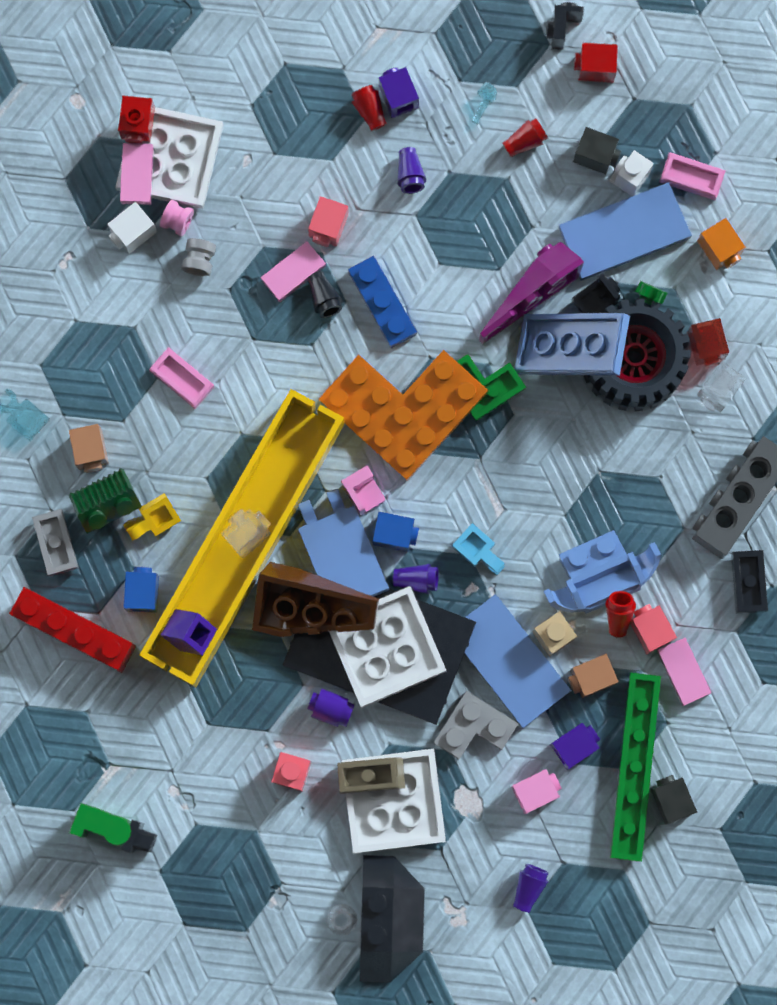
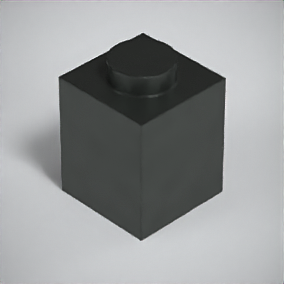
[573,127,621,175]
[651,775,697,824]

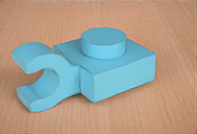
[452,523,505,576]

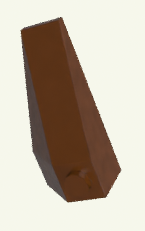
[252,562,379,637]

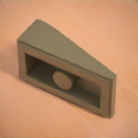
[337,757,405,794]

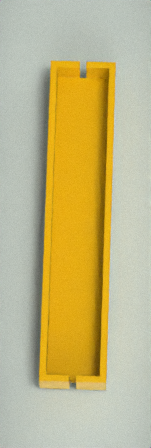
[139,389,345,688]

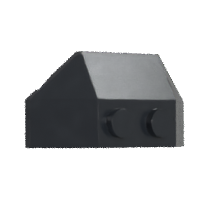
[360,855,425,982]

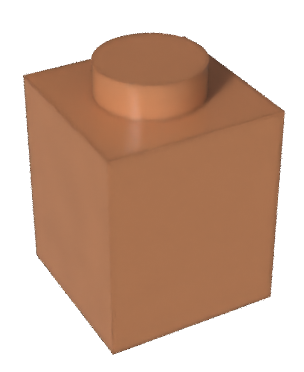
[69,424,109,473]
[568,653,619,698]

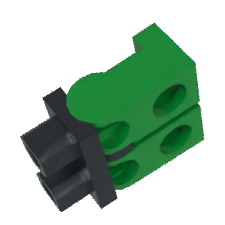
[69,803,158,853]

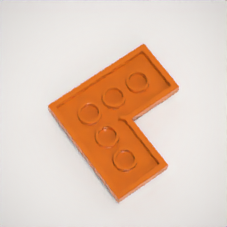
[319,350,489,480]

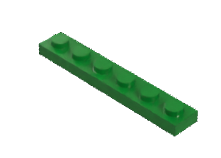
[610,673,661,862]

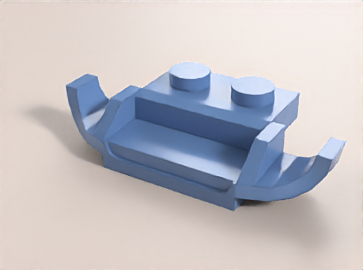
[544,530,661,614]

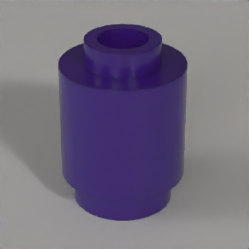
[307,688,355,727]

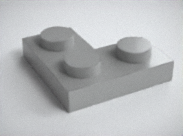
[434,690,518,759]

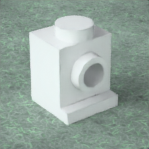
[609,151,654,196]

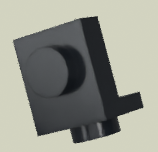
[546,2,584,50]
[571,273,620,313]

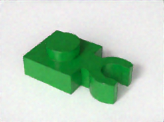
[635,280,668,305]

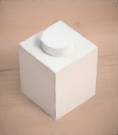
[108,202,157,254]

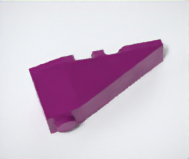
[479,242,584,344]

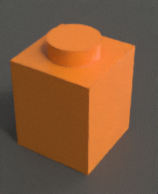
[697,218,746,270]

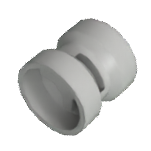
[181,238,216,276]

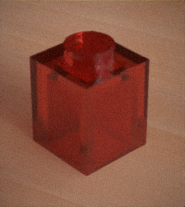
[687,318,729,368]

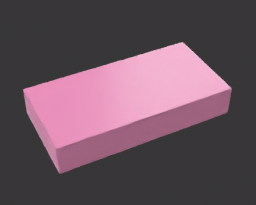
[120,143,154,205]
[659,152,725,200]
[261,241,326,302]
[149,347,215,409]
[657,638,712,706]

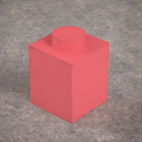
[308,196,349,247]
[630,604,677,655]
[271,752,311,792]

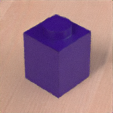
[378,67,419,118]
[161,609,217,656]
[550,722,600,770]

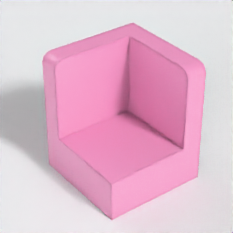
[341,465,385,516]

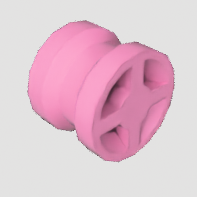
[160,200,194,237]

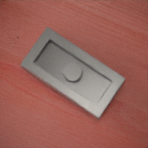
[32,509,79,577]

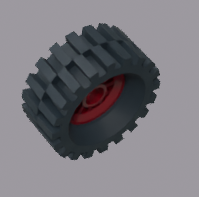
[584,298,691,412]

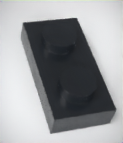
[731,550,768,614]

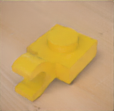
[123,493,181,541]

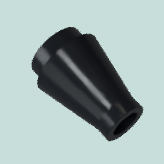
[307,271,342,318]

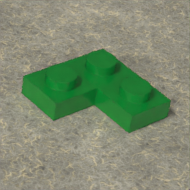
[457,354,526,421]

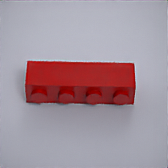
[9,587,136,673]

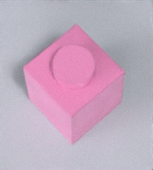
[511,769,562,814]

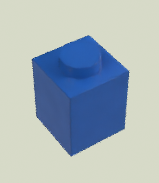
[373,512,419,552]
[124,567,159,613]

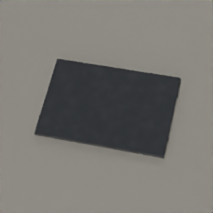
[283,589,477,725]

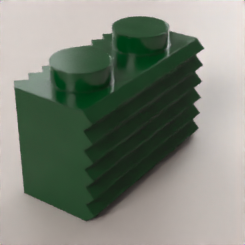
[69,468,142,534]

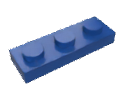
[348,255,417,348]

